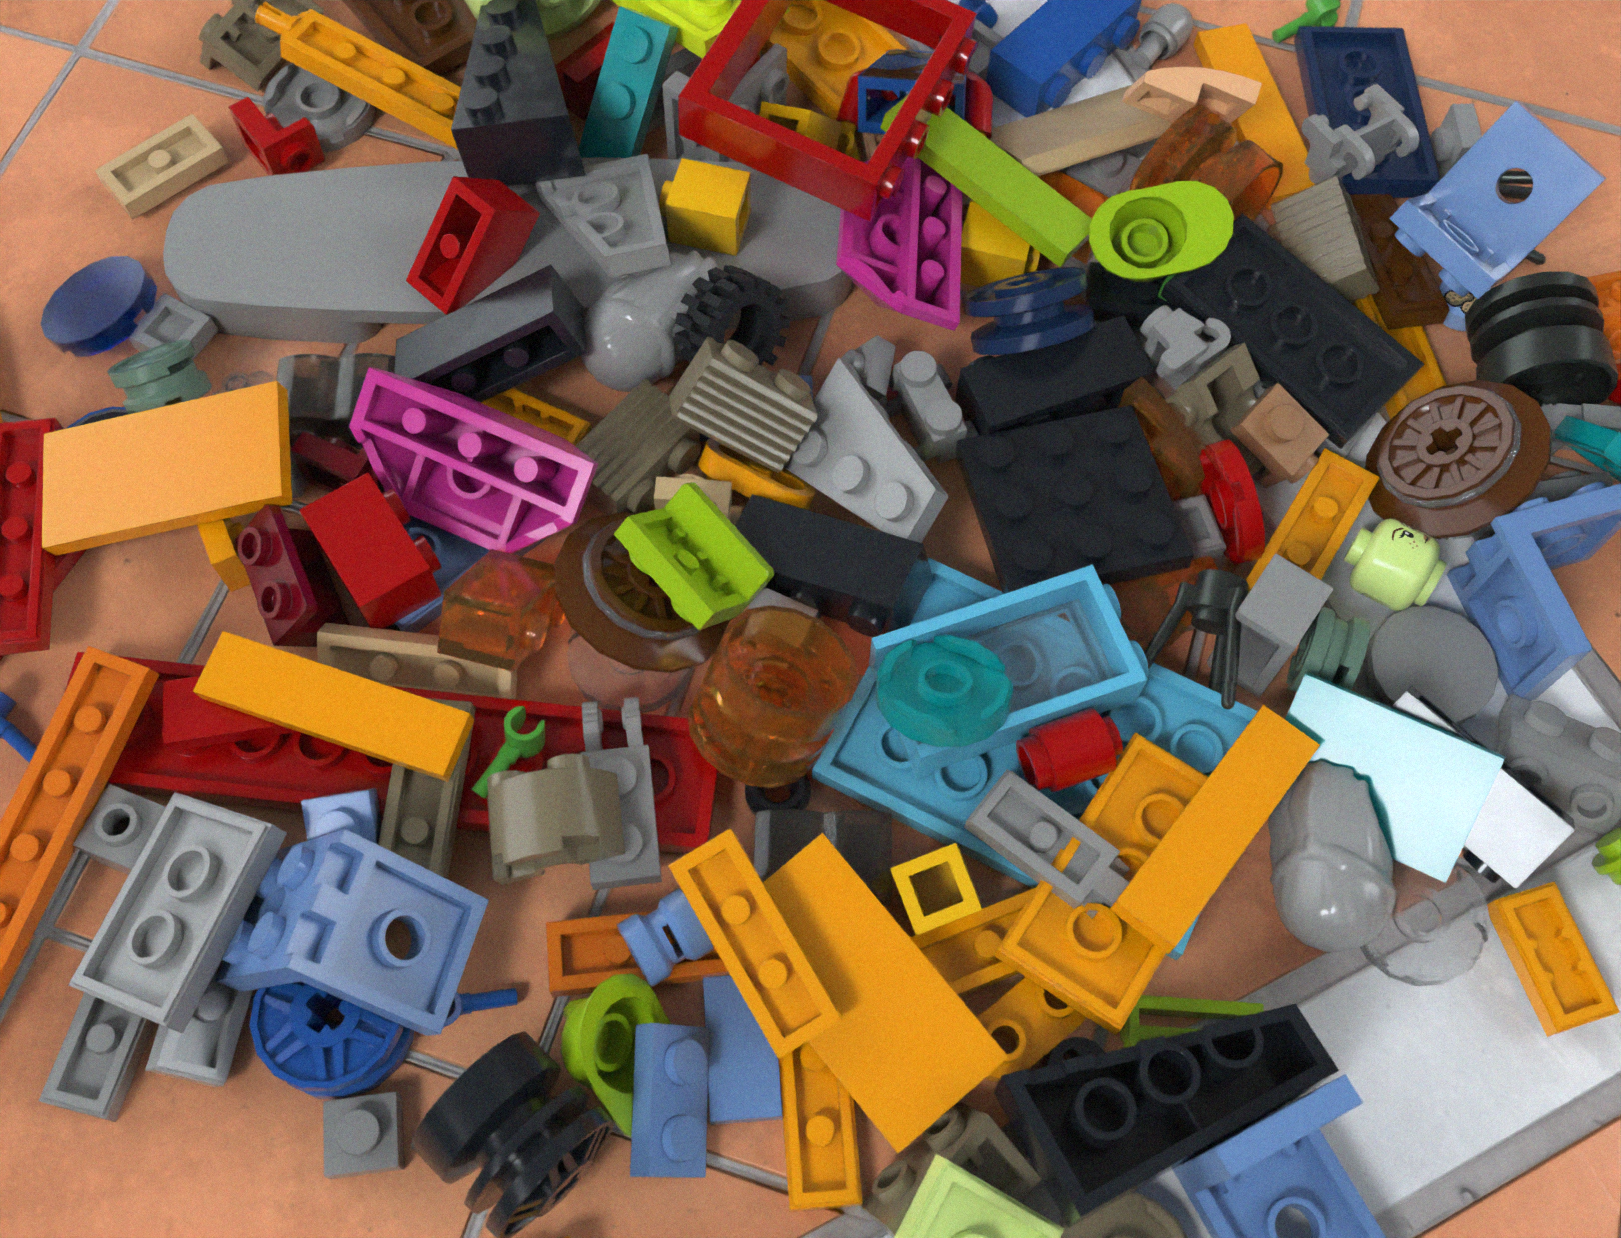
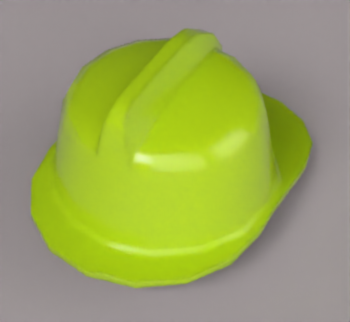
[1089,181,1234,282]
[561,974,671,1137]

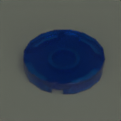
[40,256,157,357]

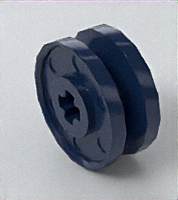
[963,267,1095,355]

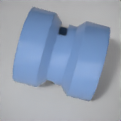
[616,888,714,987]

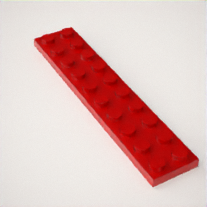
[64,652,725,854]

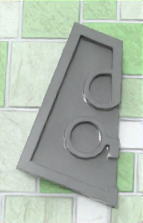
[535,154,671,278]
[783,358,949,543]

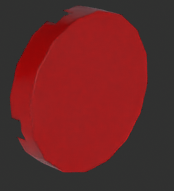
[1198,439,1265,564]

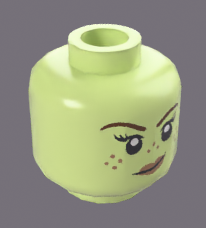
[1343,518,1447,611]

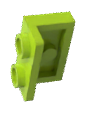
[614,482,774,630]

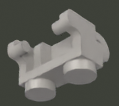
[1301,84,1419,184]
[1140,305,1231,421]
[878,351,980,464]

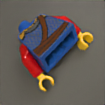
[836,49,993,161]

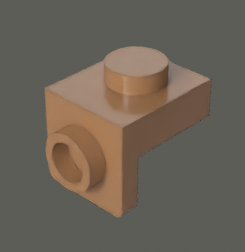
[1230,383,1329,488]

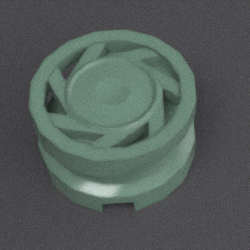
[107,339,212,414]
[1286,607,1371,692]

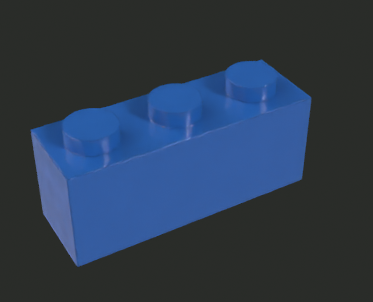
[985,0,1142,117]

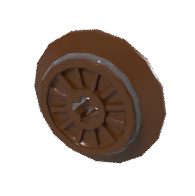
[1365,380,1552,539]
[553,512,736,673]

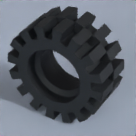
[675,265,790,366]

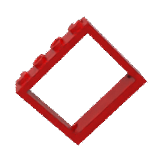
[678,0,978,222]

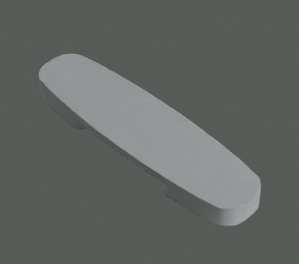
[163,157,854,344]

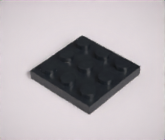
[955,405,1194,594]

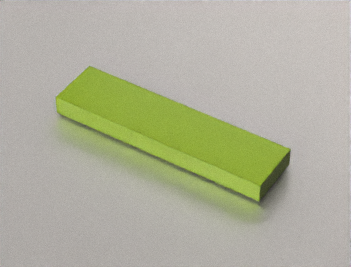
[880,95,1092,267]

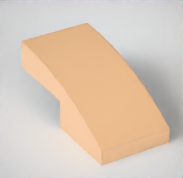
[1122,67,1262,123]

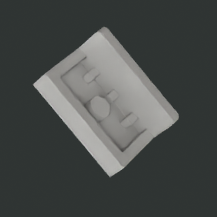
[1496,694,1621,835]

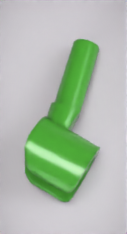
[1272,0,1341,43]
[472,706,545,799]

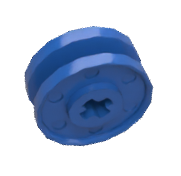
[250,981,414,1099]

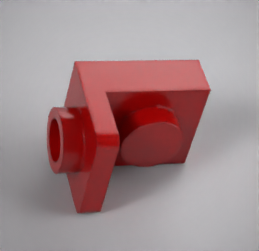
[228,97,325,176]

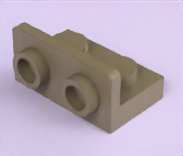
[199,0,324,92]
[861,1102,1042,1238]

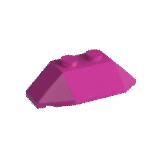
[836,157,962,331]
[349,367,598,557]

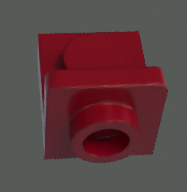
[290,431,385,493]

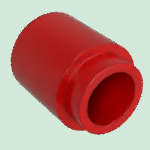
[1016,708,1123,792]

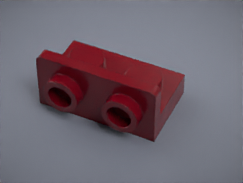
[235,504,349,647]

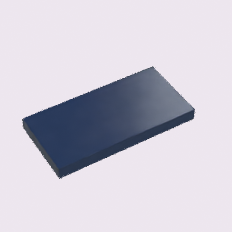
[1294,26,1440,198]

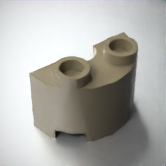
[1164,342,1265,476]
[487,754,625,885]

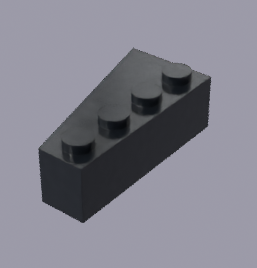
[451,0,586,186]
[994,1004,1339,1228]

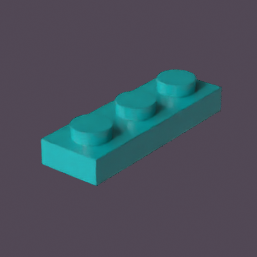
[579,6,679,158]

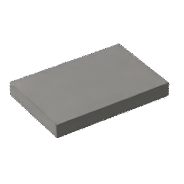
[69,792,287,1034]

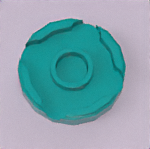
[876,635,1014,747]

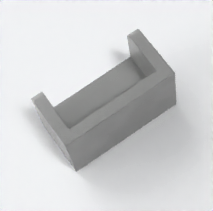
[1207,553,1334,698]

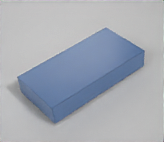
[703,975,782,1125]

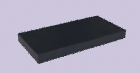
[1160,213,1424,449]

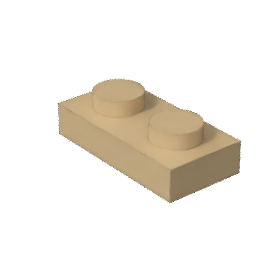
[95,114,229,219]

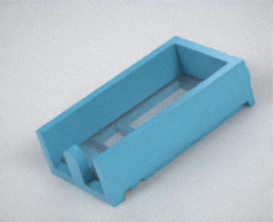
[869,565,1149,780]

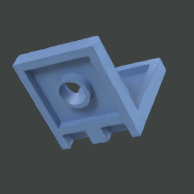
[1389,101,1607,299]
[1447,482,1621,701]
[216,829,489,1036]
[1172,1074,1386,1238]

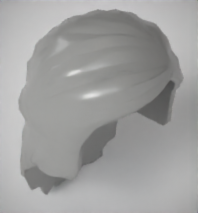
[581,250,720,392]
[1268,760,1397,952]

